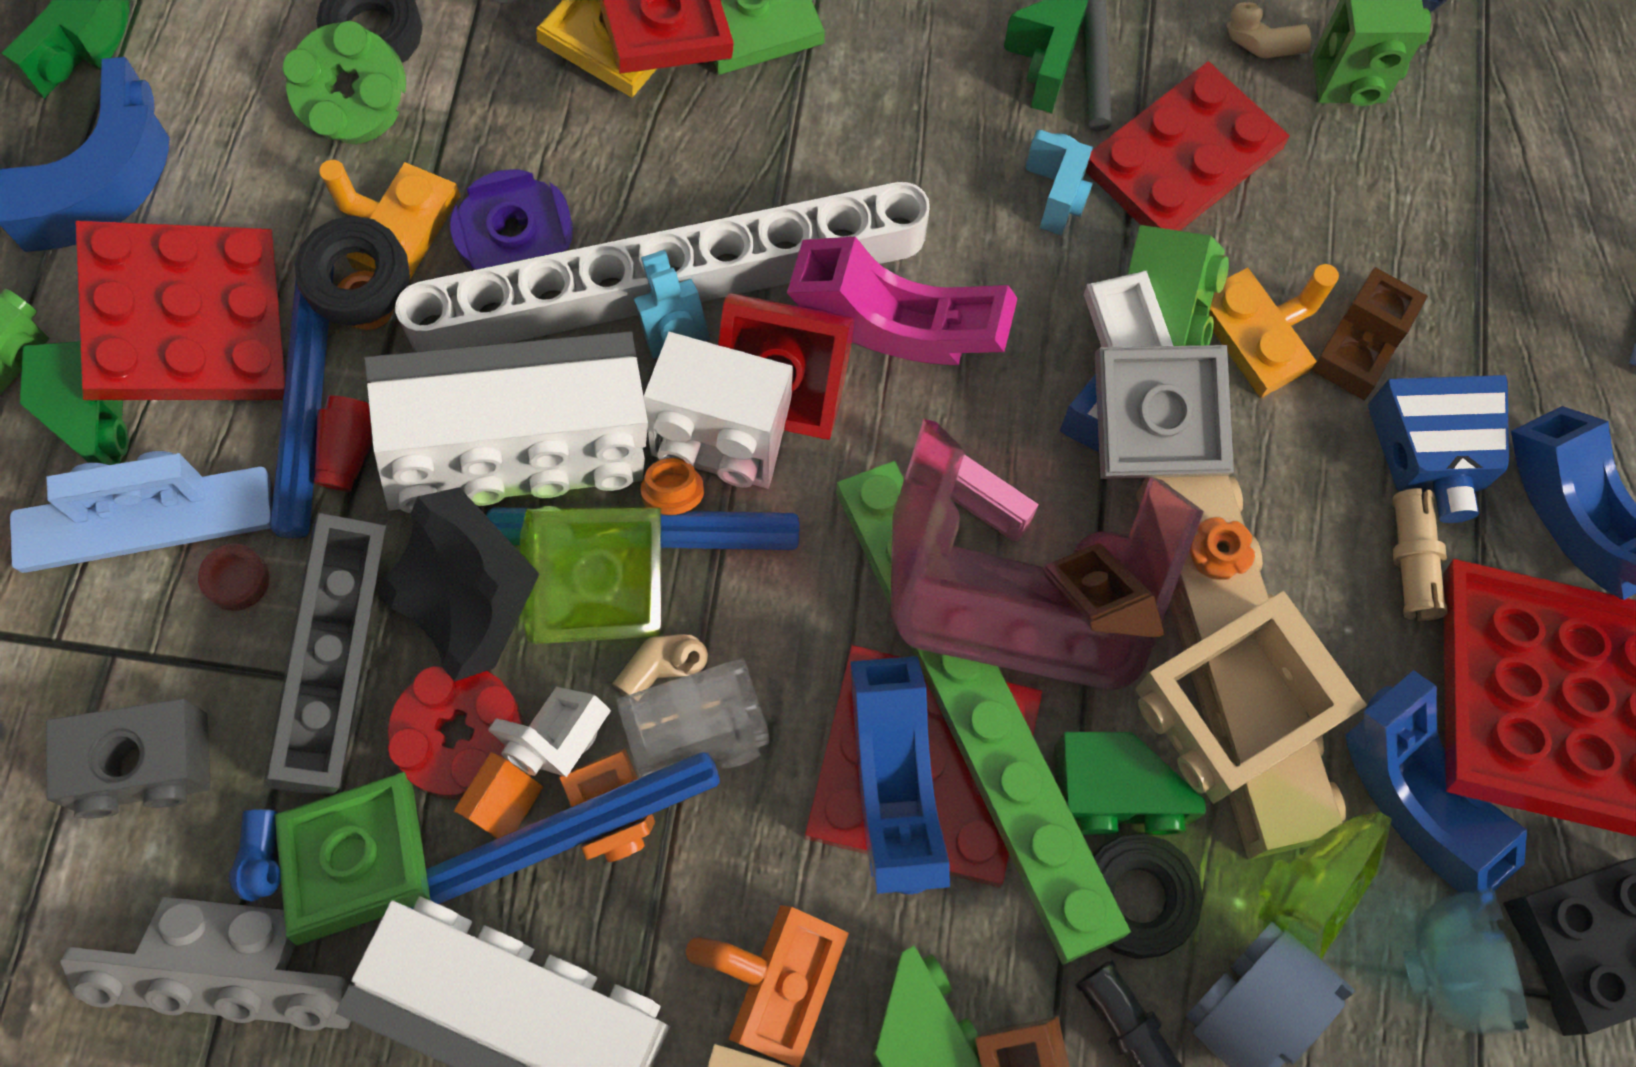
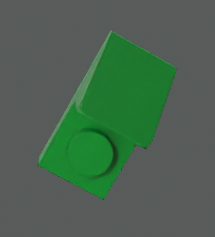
[1004,0,1088,114]

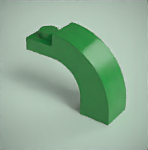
[1,0,130,99]

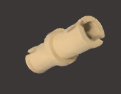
[1392,488,1448,621]

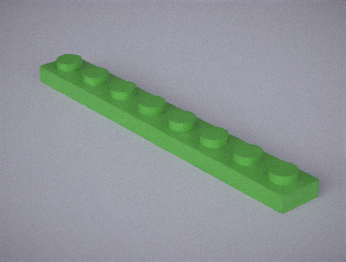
[836,461,1131,965]

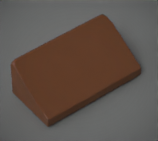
[1042,543,1164,637]

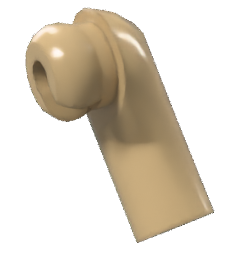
[1227,2,1311,59]
[612,634,708,704]

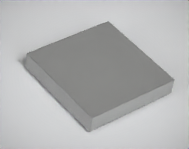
[1095,345,1234,479]

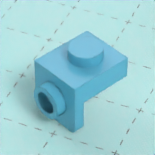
[1026,130,1093,236]

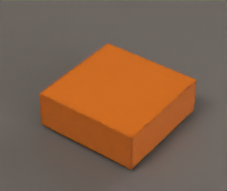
[454,752,544,839]

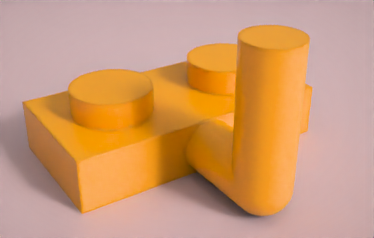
[319,159,461,281]
[1208,264,1339,399]

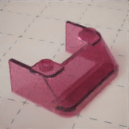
[891,419,1204,690]

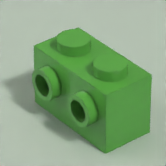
[1312,0,1431,106]

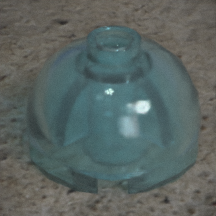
[1403,887,1529,1035]

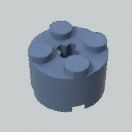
[1185,922,1355,1067]

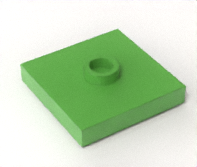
[713,0,825,75]
[275,772,431,946]

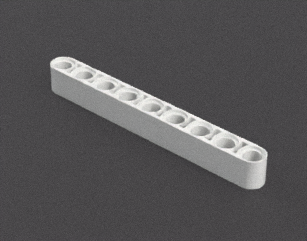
[395,182,930,352]

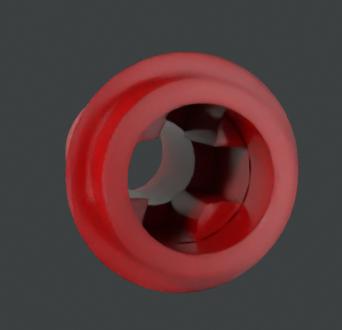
[313,395,373,492]

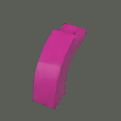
[787,236,1018,365]

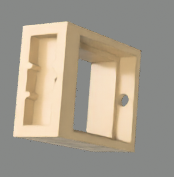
[1135,591,1367,804]

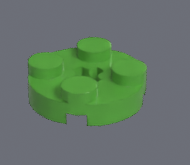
[283,21,406,144]

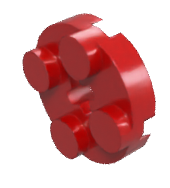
[388,666,524,800]

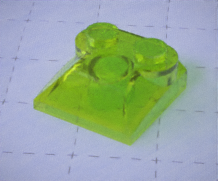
[520,506,661,644]
[1258,811,1392,960]

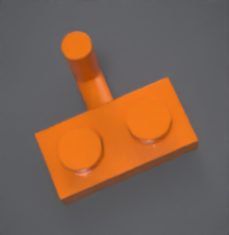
[686,905,849,1067]

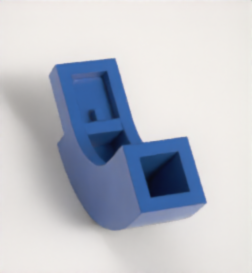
[0,57,170,252]
[1511,406,1636,600]
[850,656,950,894]
[1345,670,1527,906]

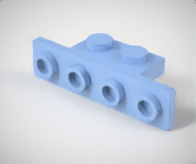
[10,451,273,573]

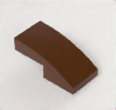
[1311,267,1428,401]

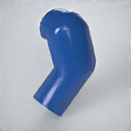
[229,810,281,901]

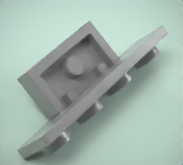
[60,897,351,1030]

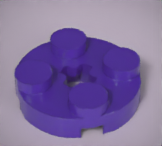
[450,169,573,271]

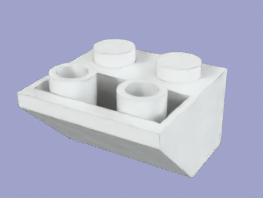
[643,332,793,489]

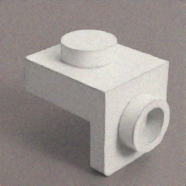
[488,686,611,777]

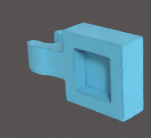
[634,249,710,359]

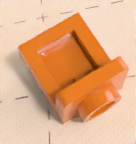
[559,748,655,863]

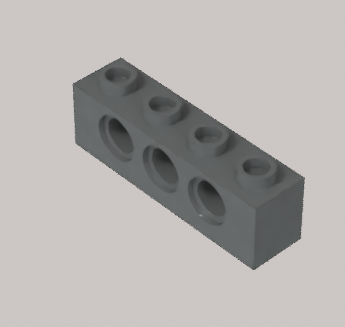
[262,513,386,796]

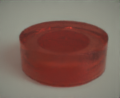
[198,544,270,611]

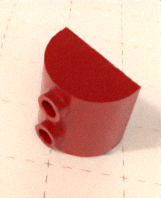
[718,293,854,440]

